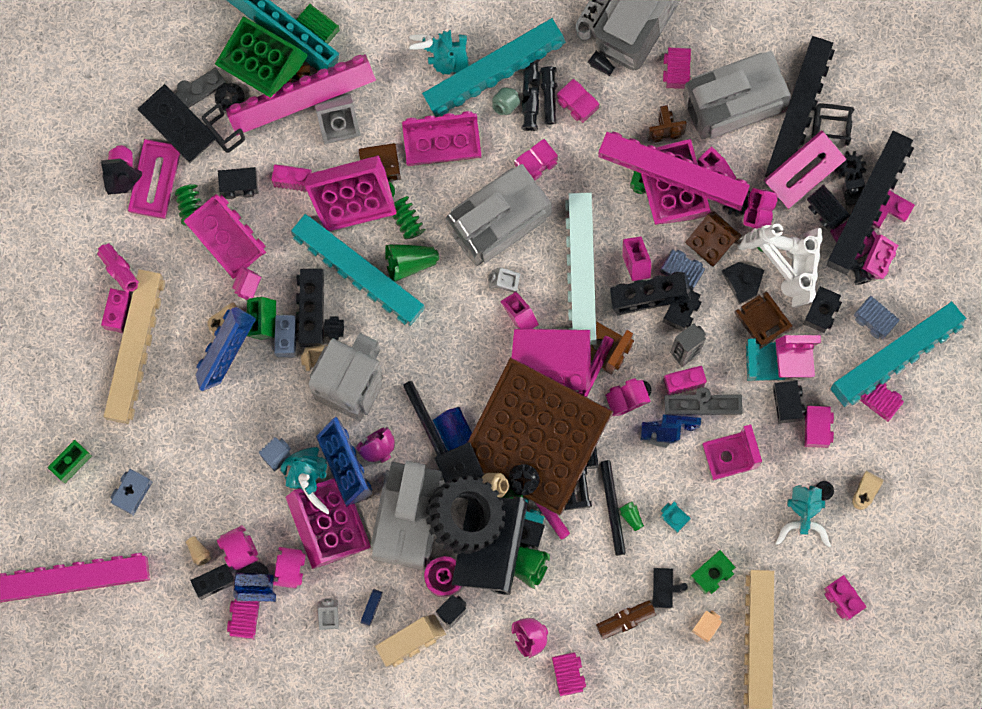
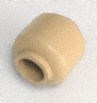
[482,473,509,498]

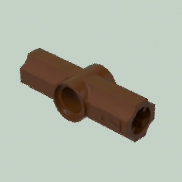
[596,600,656,640]

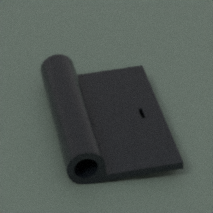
[452,496,528,595]

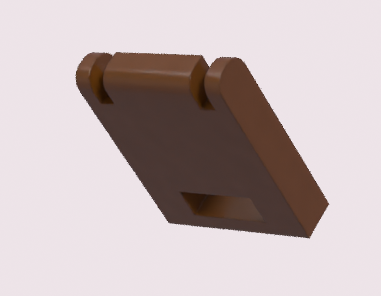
[735,291,793,349]

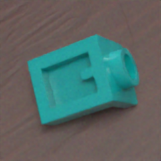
[525,499,544,524]
[660,501,691,533]

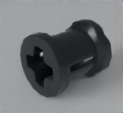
[853,262,872,285]

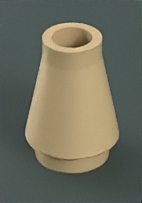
[185,536,211,566]

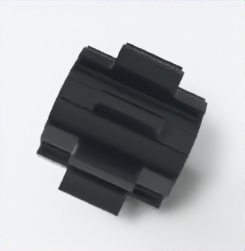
[324,316,344,340]

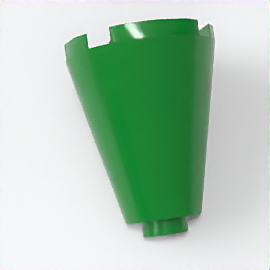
[385,244,439,281]
[514,547,550,589]

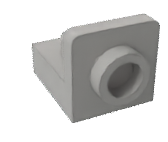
[488,267,520,293]
[318,598,339,630]

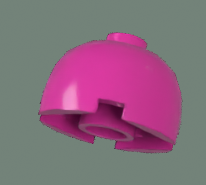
[356,427,395,463]
[511,618,548,658]

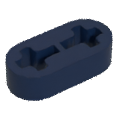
[360,589,383,627]

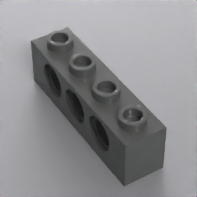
[670,323,706,367]

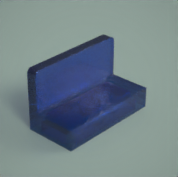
[433,407,472,451]
[233,573,276,602]

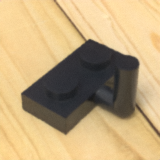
[653,568,688,608]

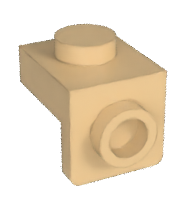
[301,345,328,371]

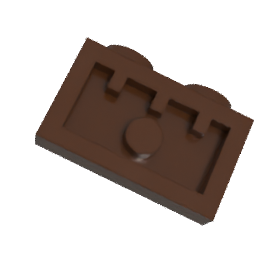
[359,143,401,182]
[685,211,742,267]

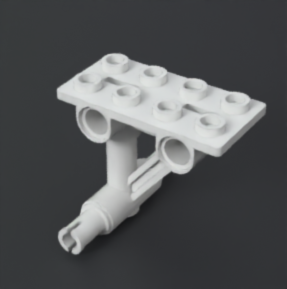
[737,224,823,308]

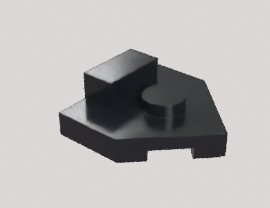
[101,159,142,195]
[722,262,765,305]

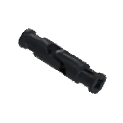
[521,59,540,131]

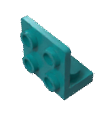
[745,339,786,381]

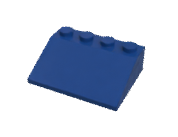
[195,307,256,391]
[316,417,372,507]

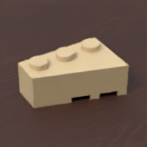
[375,614,446,668]

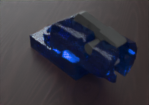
[640,414,701,448]

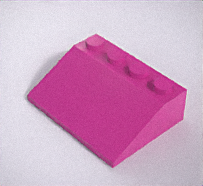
[641,139,710,225]
[305,156,397,231]
[511,329,591,390]
[285,479,371,569]

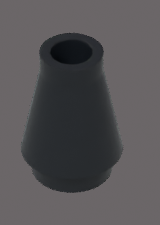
[588,50,616,76]

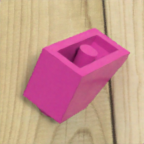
[500,292,539,329]

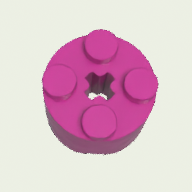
[217,525,259,571]
[273,547,306,589]
[424,556,462,598]

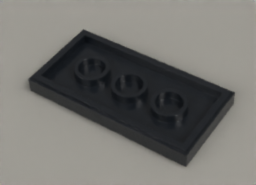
[137,84,217,164]

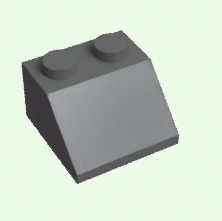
[315,93,361,144]

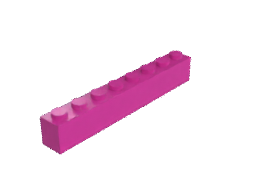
[226,54,376,136]
[598,131,750,211]
[0,553,150,603]

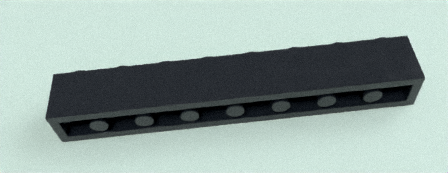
[765,36,835,180]
[826,131,914,275]

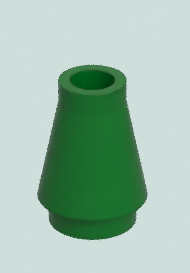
[619,501,644,531]

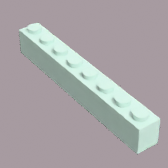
[565,193,596,345]

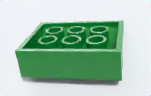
[215,16,308,98]

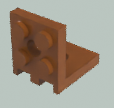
[590,321,635,375]

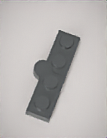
[175,67,226,108]
[664,387,742,415]

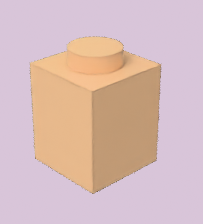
[692,610,722,643]

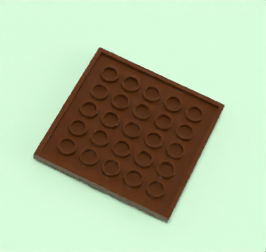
[468,357,614,516]

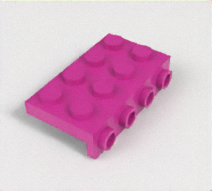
[402,111,482,166]
[184,194,266,279]

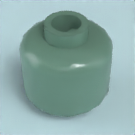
[492,87,520,115]

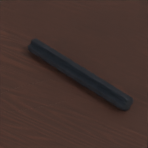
[403,381,447,456]
[600,460,626,556]

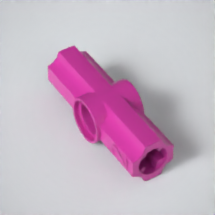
[97,243,139,293]

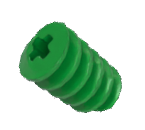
[175,184,201,226]
[392,196,426,240]

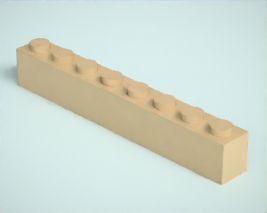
[103,269,165,424]
[743,570,774,709]

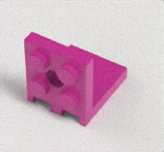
[702,424,762,481]

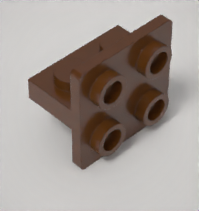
[647,105,687,143]

